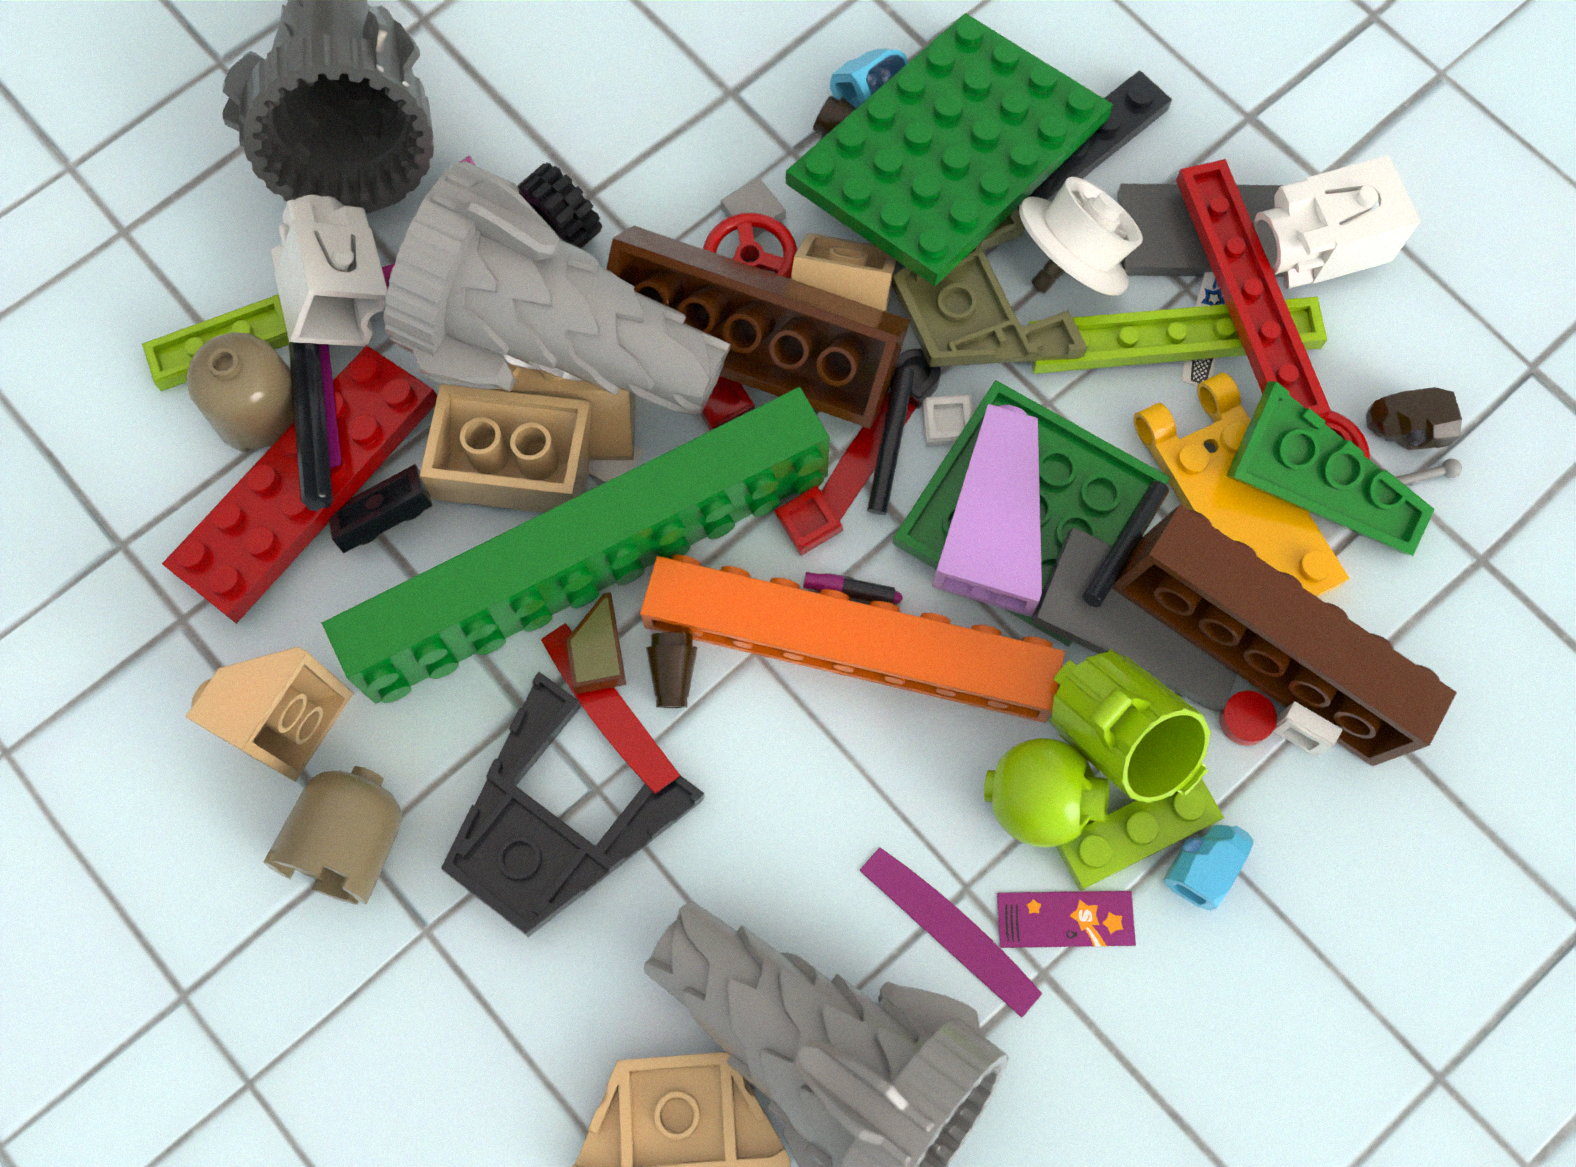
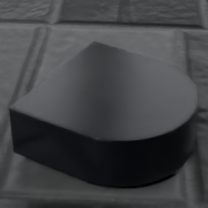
[890,349,941,409]

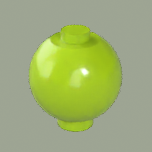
[984,738,1110,848]

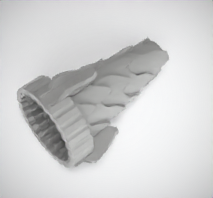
[384,161,731,415]
[644,901,1008,1167]

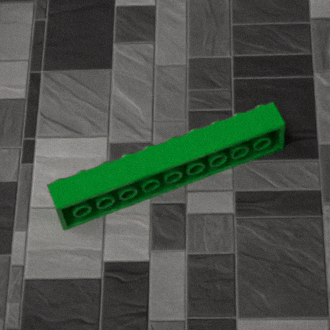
[321,387,830,704]

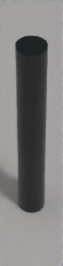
[867,367,915,515]
[1082,481,1169,607]

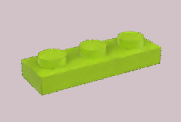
[1056,779,1224,891]

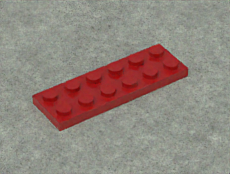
[162,345,437,624]

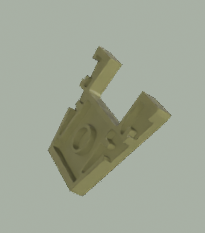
[892,208,1087,367]

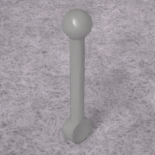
[1396,459,1462,485]

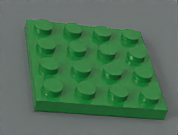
[892,380,1170,647]

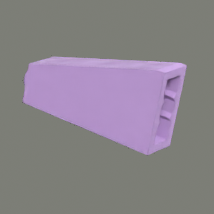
[932,404,1042,617]

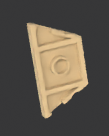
[572,1052,791,1167]

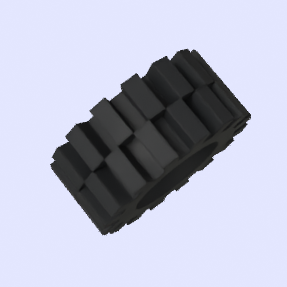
[518,162,602,248]

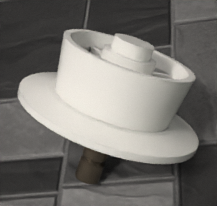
[1019,177,1143,296]

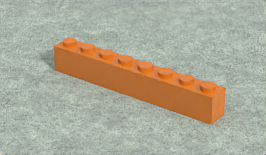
[640,554,1065,723]

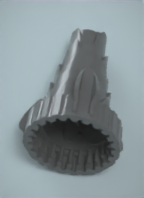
[222,0,434,214]

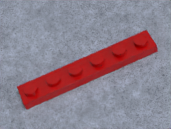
[1176,159,1331,420]

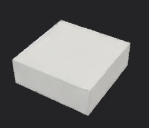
[922,395,973,447]
[1273,701,1343,756]

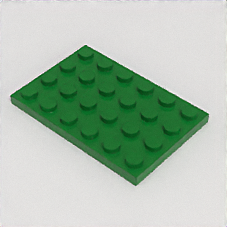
[785,13,1113,287]

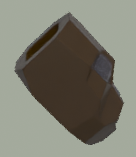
[1366,387,1462,450]

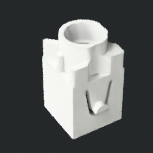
[1252,155,1421,289]
[271,194,387,347]

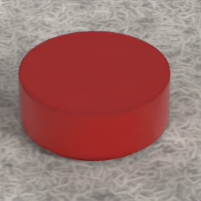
[1219,690,1277,746]

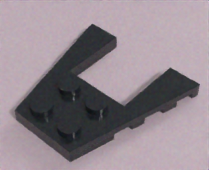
[441,671,704,937]

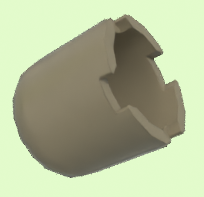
[186,332,295,452]
[263,766,402,905]

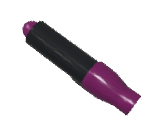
[803,572,903,605]

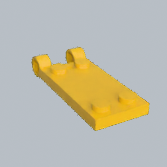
[1133,372,1350,597]

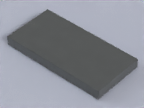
[1117,184,1284,277]
[1031,527,1237,712]

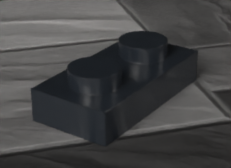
[329,464,433,554]

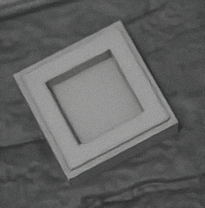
[720,177,786,238]

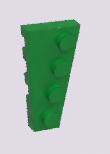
[1226,381,1435,556]

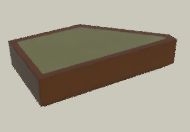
[566,592,627,694]

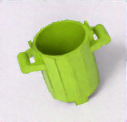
[1049,649,1211,803]

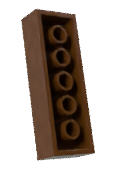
[606,226,910,429]
[1112,504,1457,767]

